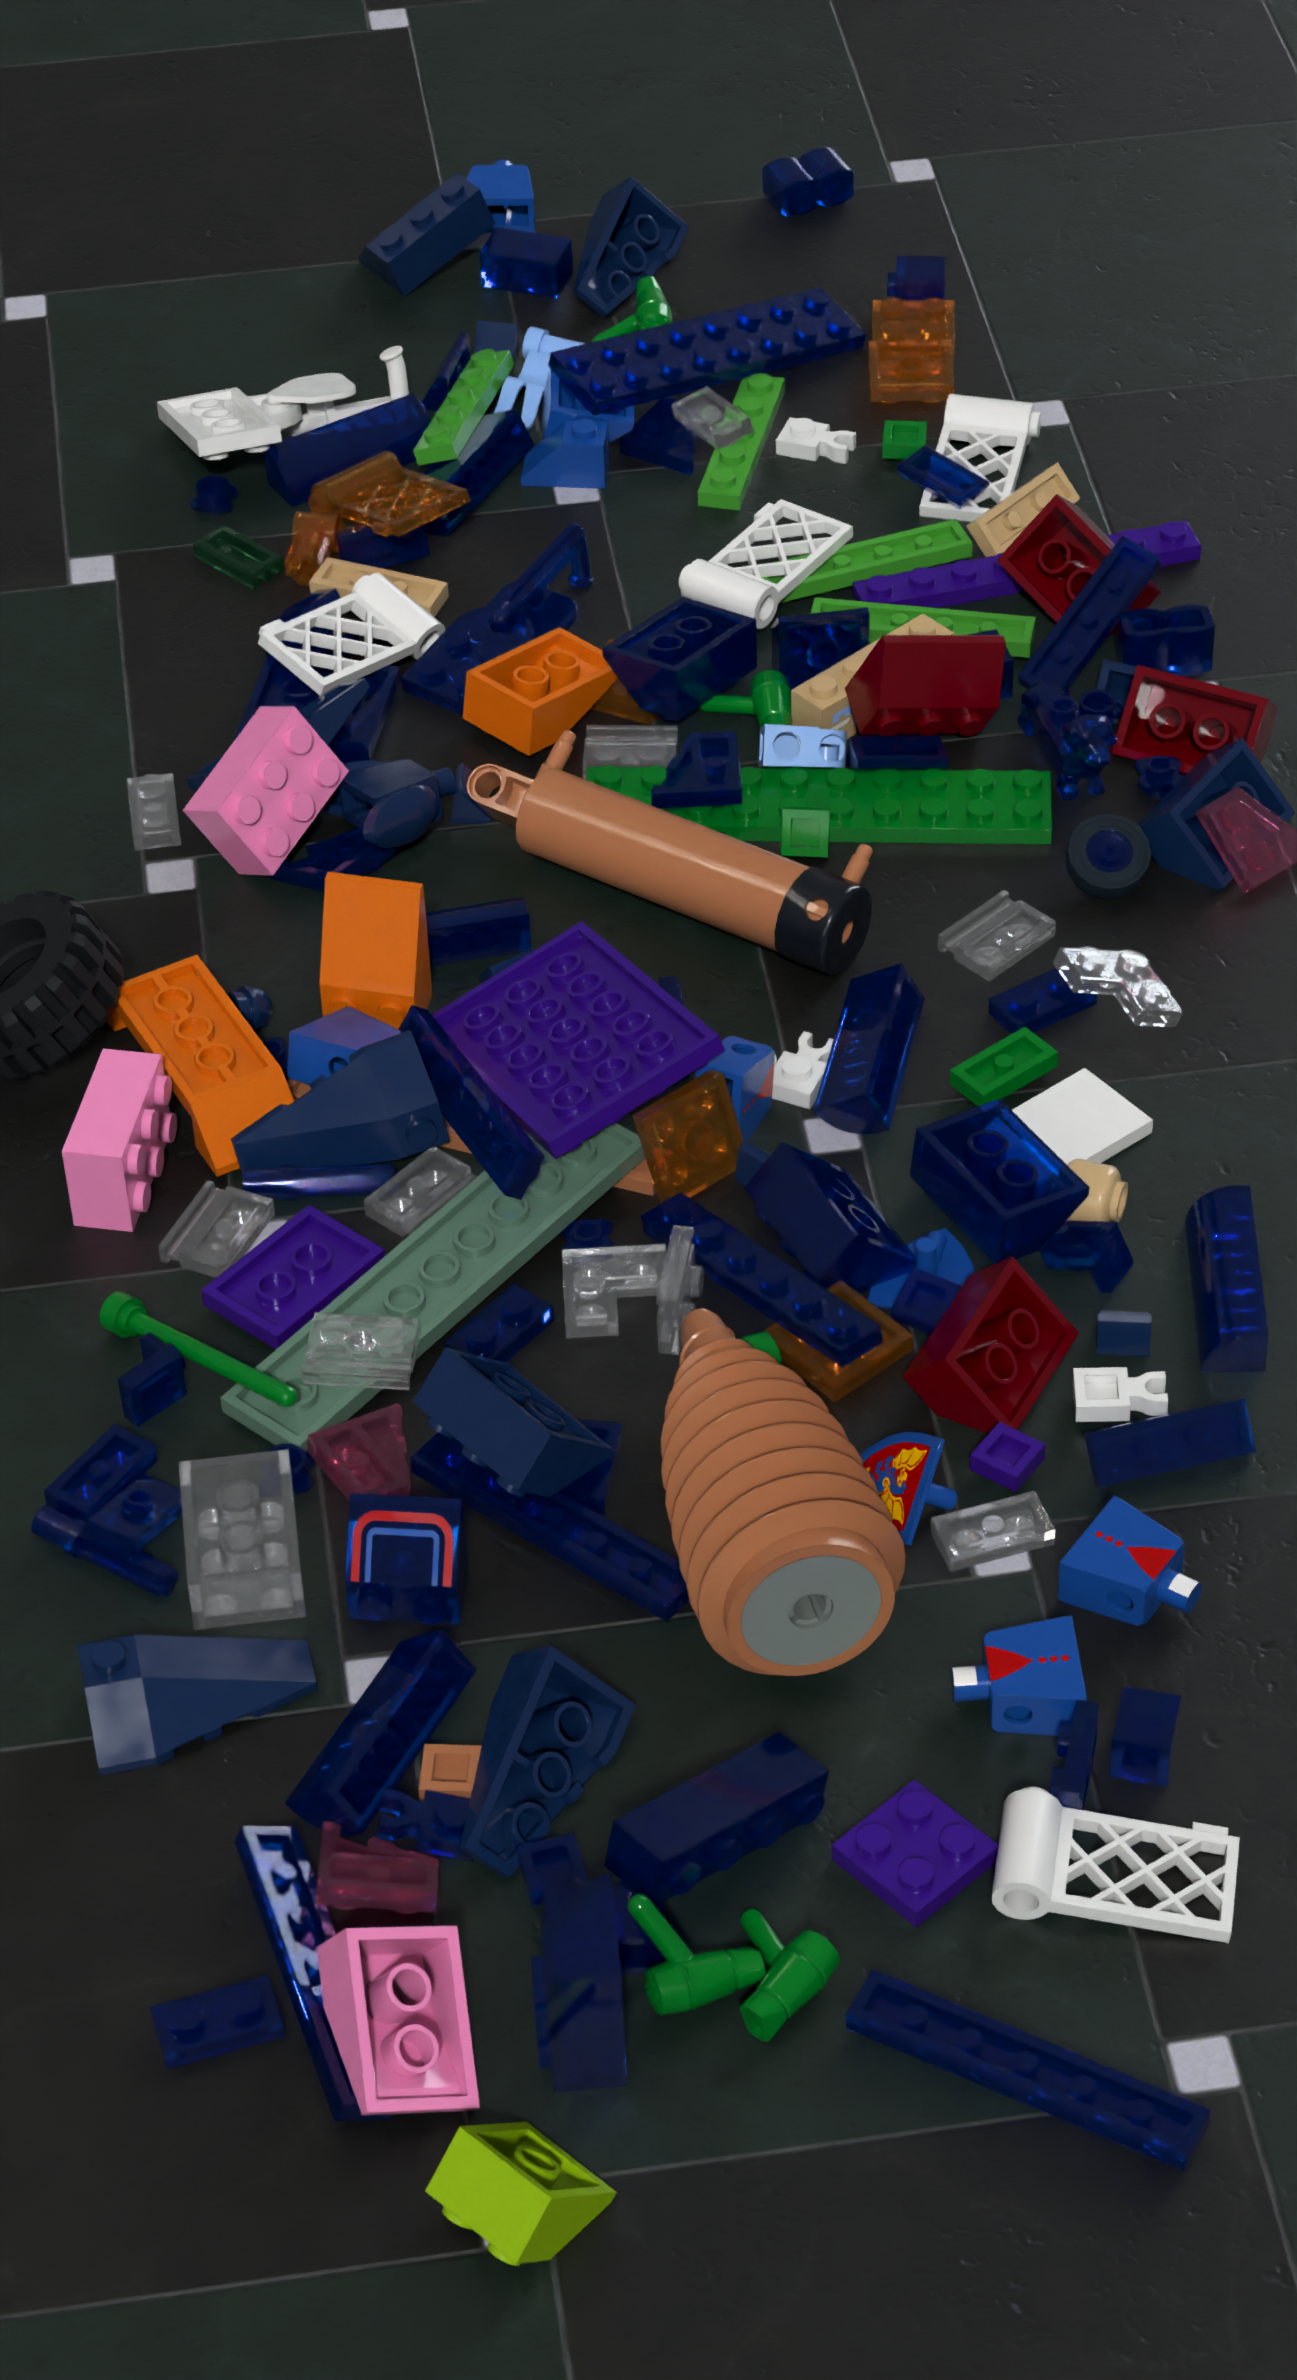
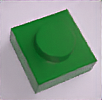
[882,420,927,461]
[781,806,831,858]

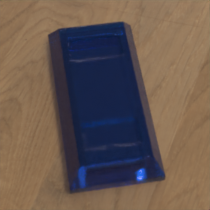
[896,445,990,510]

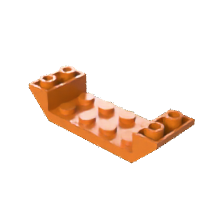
[107,955,294,1177]

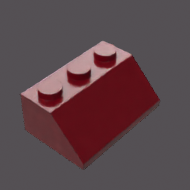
[997,494,1161,649]
[845,635,1006,737]
[1111,665,1279,774]
[903,1256,1079,1434]

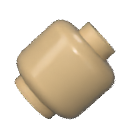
[1048,1159,1128,1231]

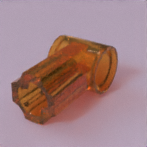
[285,511,343,586]

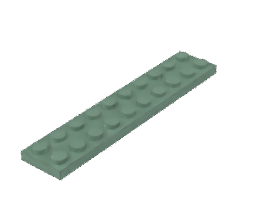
[220,1123,649,1461]

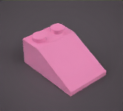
[317,1926,480,2115]

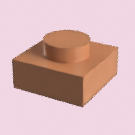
[419,1744,482,1806]

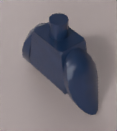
[320,759,457,848]

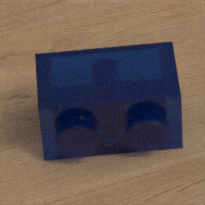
[480,227,573,299]

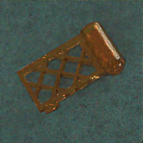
[308,450,471,537]

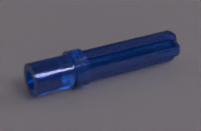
[243,1164,396,1201]
[31,1505,179,1597]

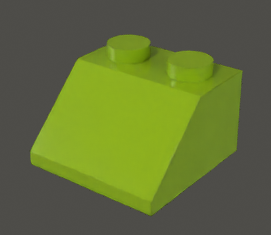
[425,2122,617,2266]

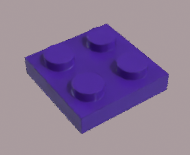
[832,1779,998,1927]

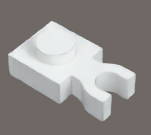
[776,417,856,464]
[772,1031,838,1109]
[1072,1367,1168,1422]

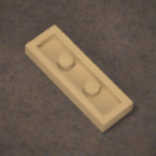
[966,462,1081,557]
[309,557,449,617]

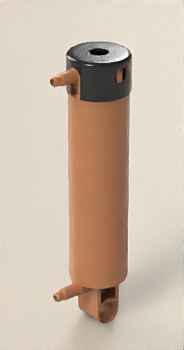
[467,730,873,976]

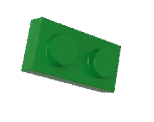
[949,1027,1058,1110]

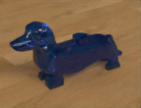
[1017,679,1118,801]

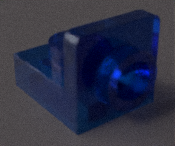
[1041,1221,1134,1293]
[118,1332,187,1427]

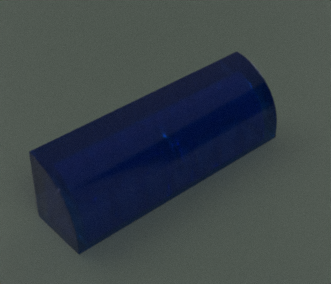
[264,394,431,507]
[393,409,535,536]
[426,897,531,967]
[813,963,925,1134]
[1185,1185,1269,1372]
[285,1630,477,1836]

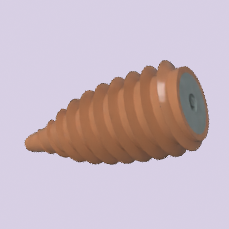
[660,1308,906,1676]

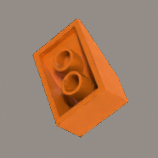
[463,627,626,756]
[319,872,433,1034]

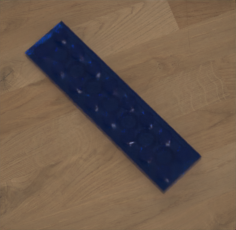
[548,287,867,416]

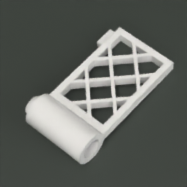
[919,394,1042,522]
[679,499,853,629]
[258,573,445,695]
[992,1787,1240,1943]

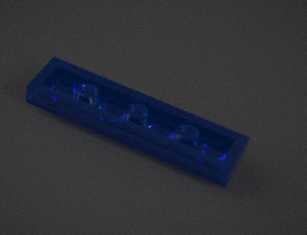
[1017,536,1161,705]

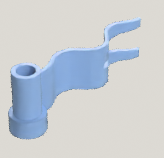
[482,326,586,435]

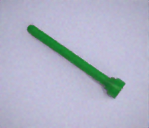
[99,1291,298,1407]

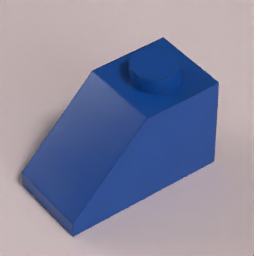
[521,419,610,489]

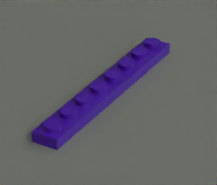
[852,521,1201,608]

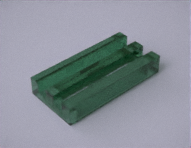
[193,525,285,590]

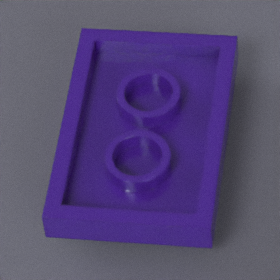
[201,1205,385,1349]

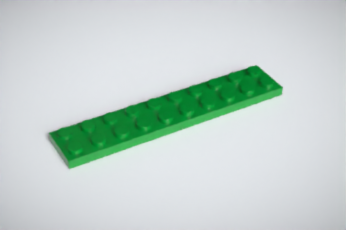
[586,765,1052,845]

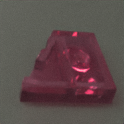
[1195,787,1297,894]
[307,1403,411,1516]
[316,1821,439,1914]

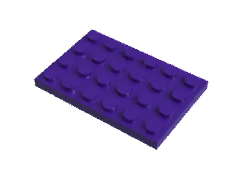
[419,921,725,1159]

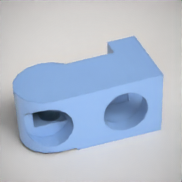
[758,724,847,769]

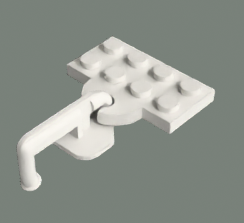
[157,345,410,460]

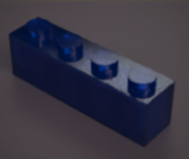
[604,1732,829,1906]

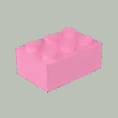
[183,706,349,876]
[62,1048,177,1232]

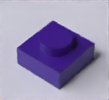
[970,1422,1046,1492]

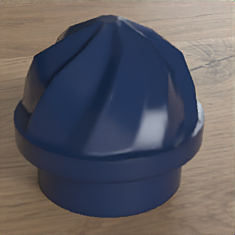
[227,986,273,1032]

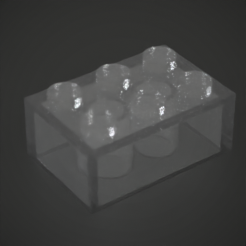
[179,1449,306,1630]

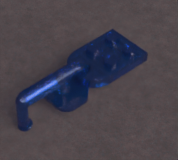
[401,523,594,715]

